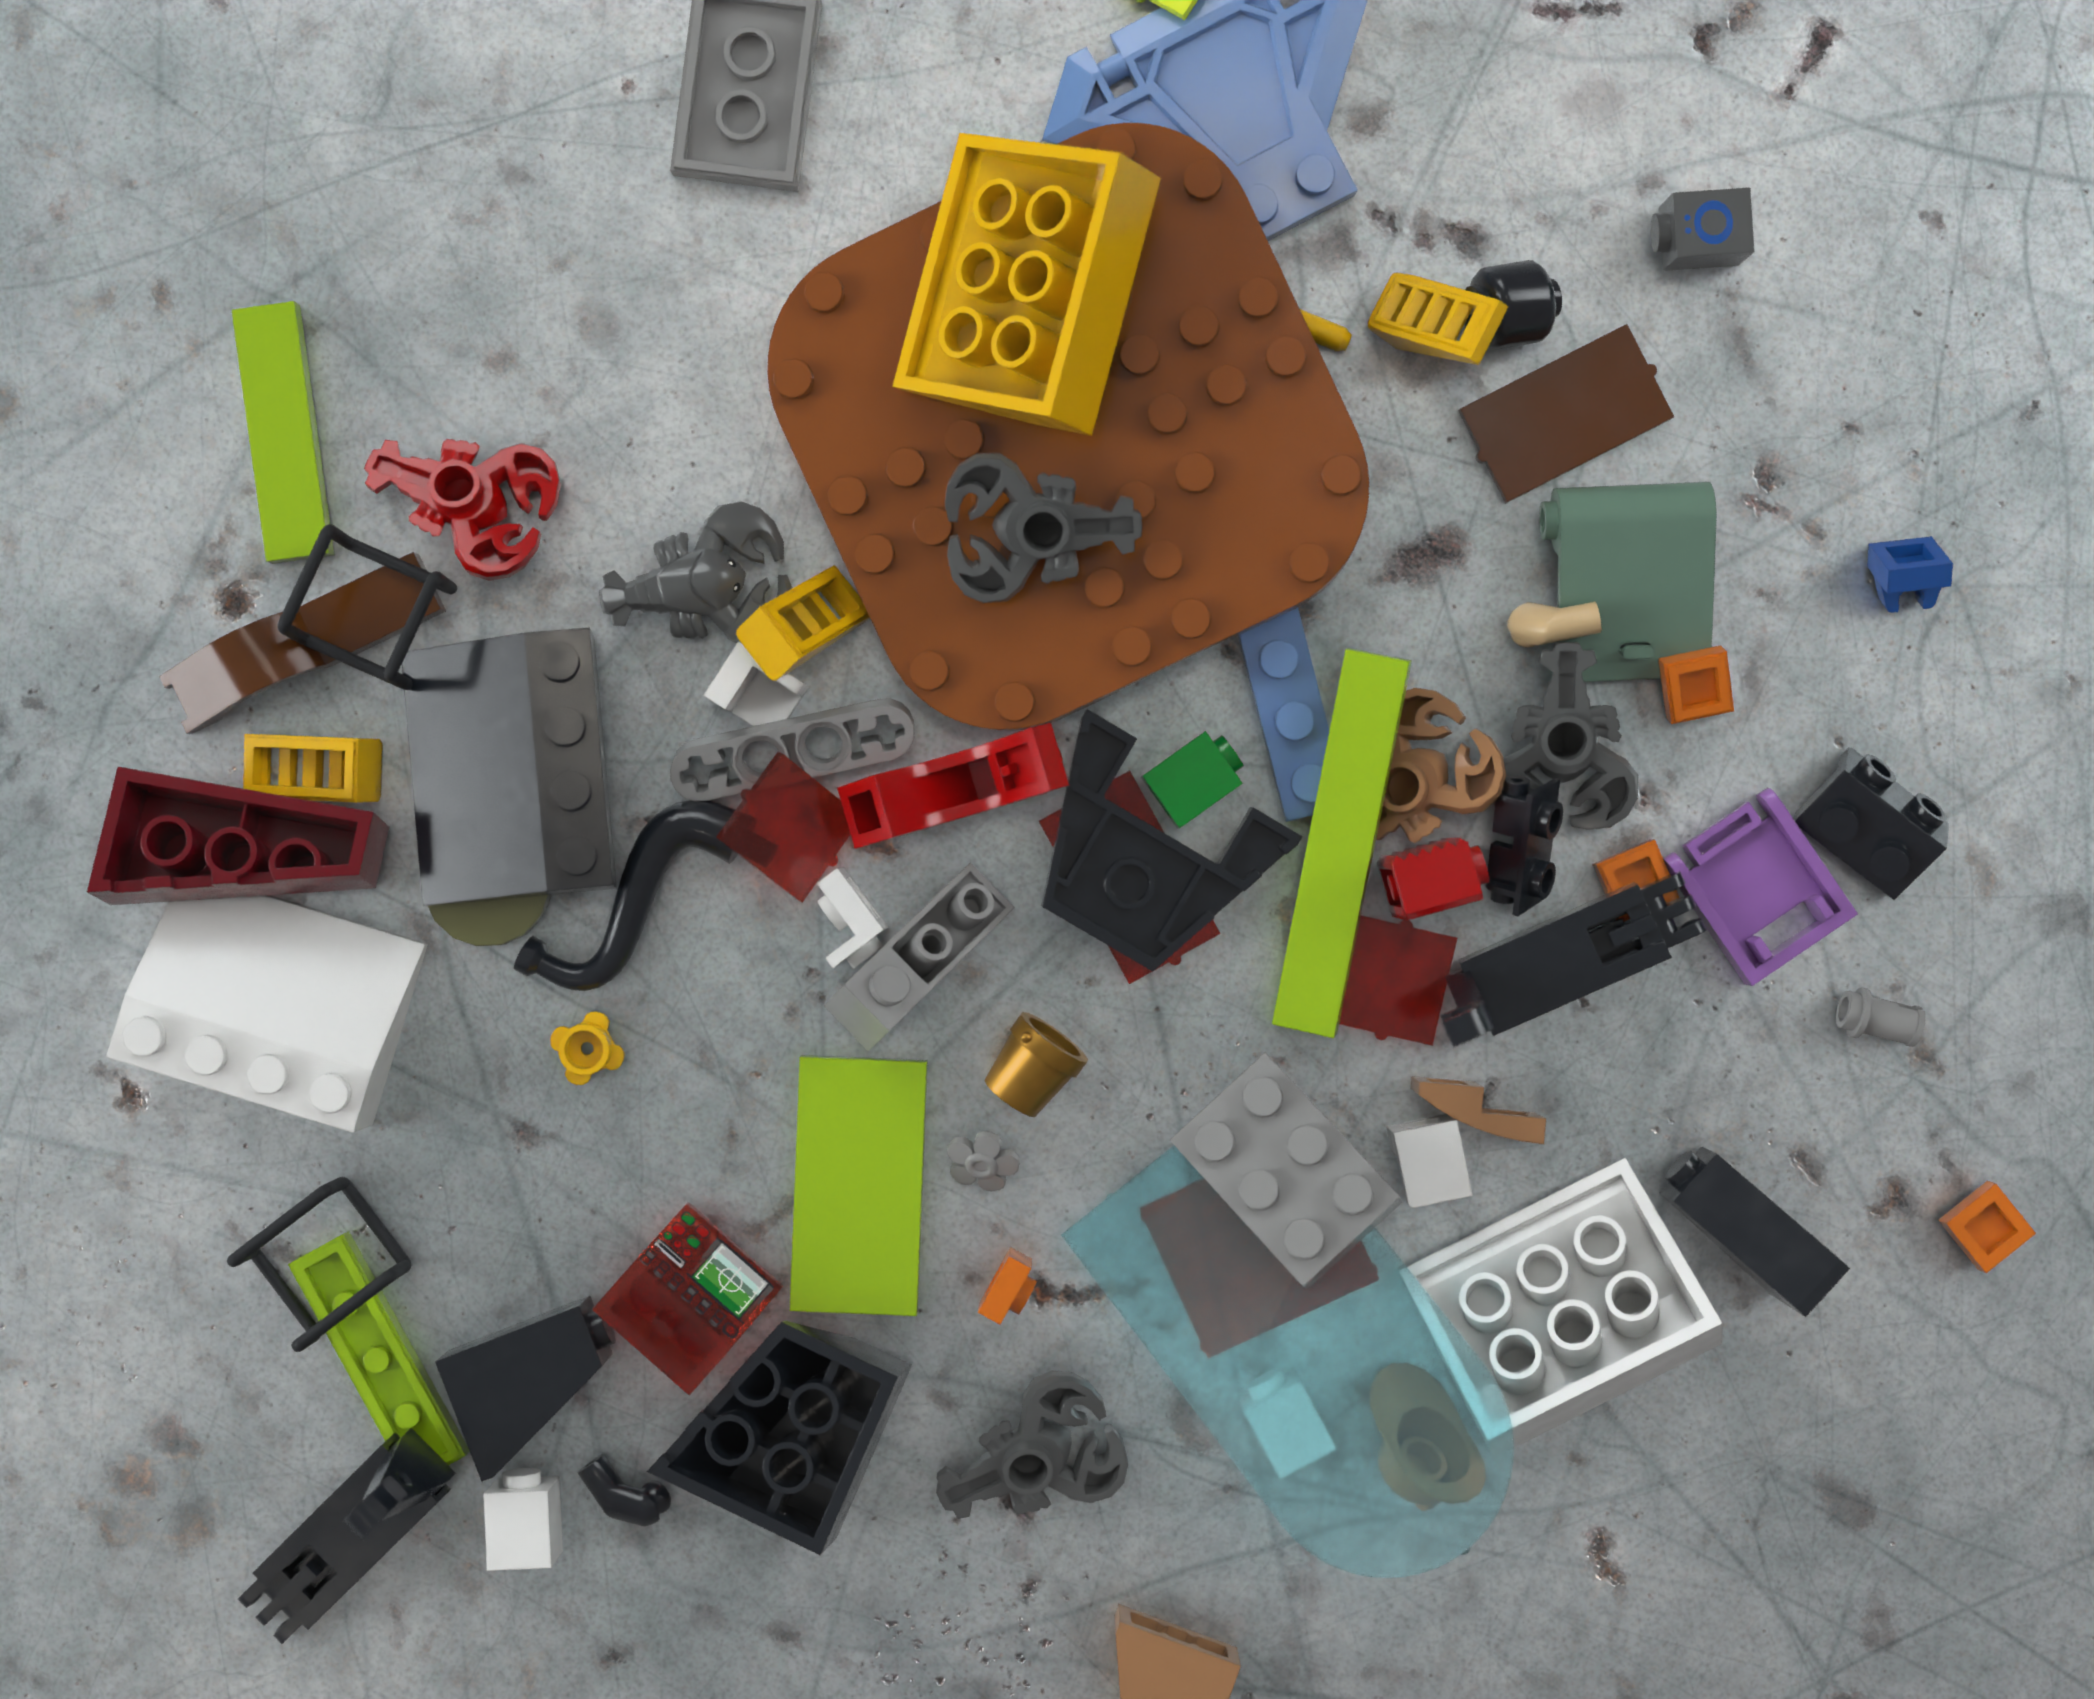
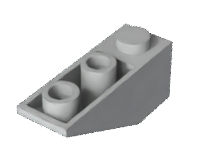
[824,862,1015,1051]

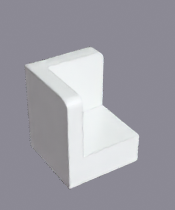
[703,641,809,726]
[1386,1114,1473,1208]

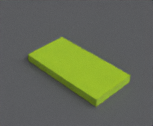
[789,1055,928,1316]

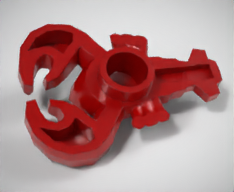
[364,439,561,581]

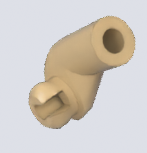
[1507,602,1602,648]

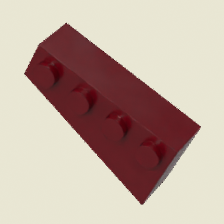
[87,766,390,905]

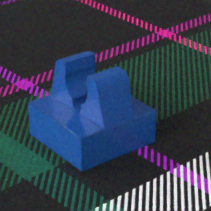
[1867,536,1953,613]

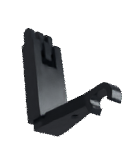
[1440,871,1707,1047]
[238,1428,456,1644]

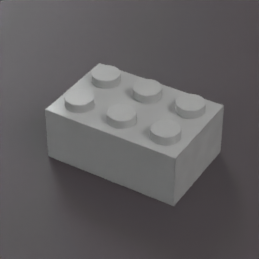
[1170,1052,1402,1290]

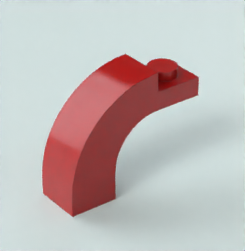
[837,723,1069,849]

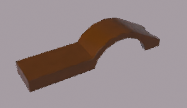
[159,552,446,734]

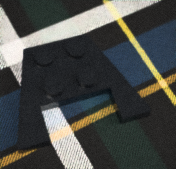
[1041,709,1303,971]

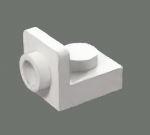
[817,866,889,969]

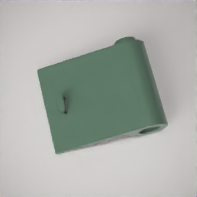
[1539,482,1717,682]

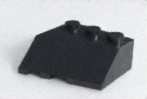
[647,1320,912,1555]

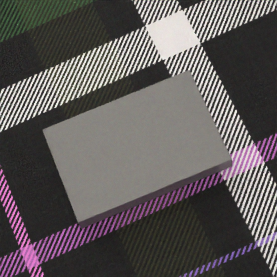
[670,0,822,192]

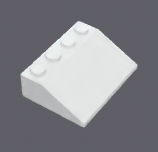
[106,895,428,1133]
[1399,1158,1723,1458]

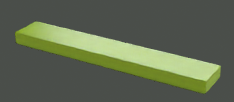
[1272,648,1412,1038]

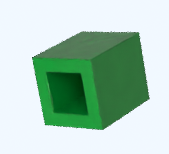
[1141,731,1244,829]

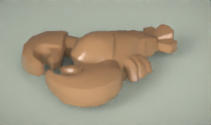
[1376,688,1506,843]

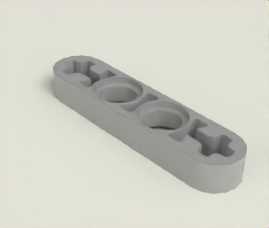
[670,698,914,802]

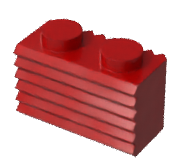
[1376,838,1489,921]

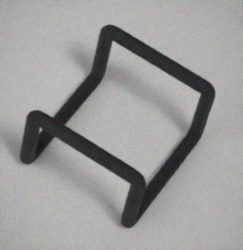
[278,524,457,690]
[227,1177,412,1352]

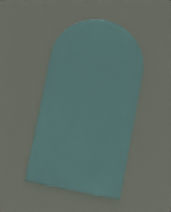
[1061,1146,1514,1578]

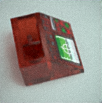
[592,1202,783,1396]

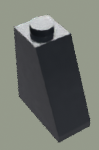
[1660,1147,1850,1317]
[435,1295,616,1482]

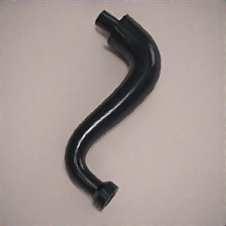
[513,800,776,991]

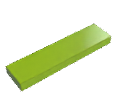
[231,301,335,564]
[288,1231,470,1465]

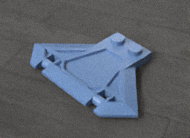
[1042,0,1368,241]

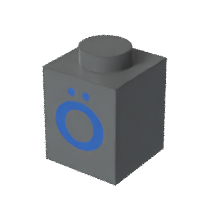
[1650,187,1754,271]

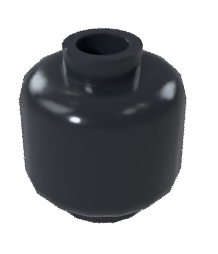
[1464,260,1562,349]

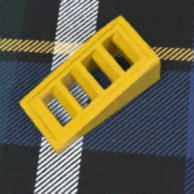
[1368,272,1508,365]
[736,565,870,681]
[243,734,382,803]

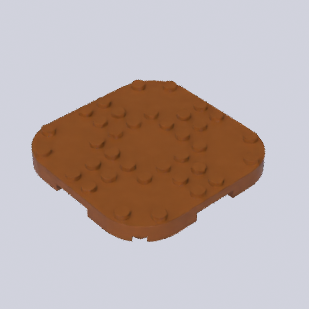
[767,123,1369,731]

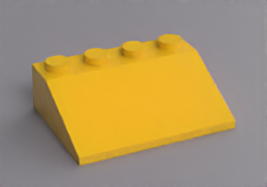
[892,133,1161,436]

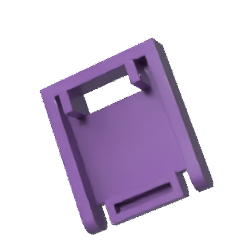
[1663,788,1858,986]

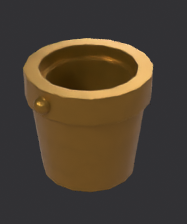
[984,1012,1088,1117]

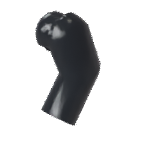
[577,1454,671,1527]

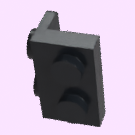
[1794,747,1949,900]

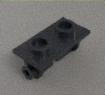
[1485,776,1563,916]

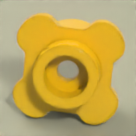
[550,1011,625,1085]

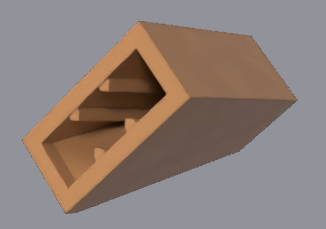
[1114,1604,1241,1699]

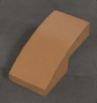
[1410,1076,1546,1144]

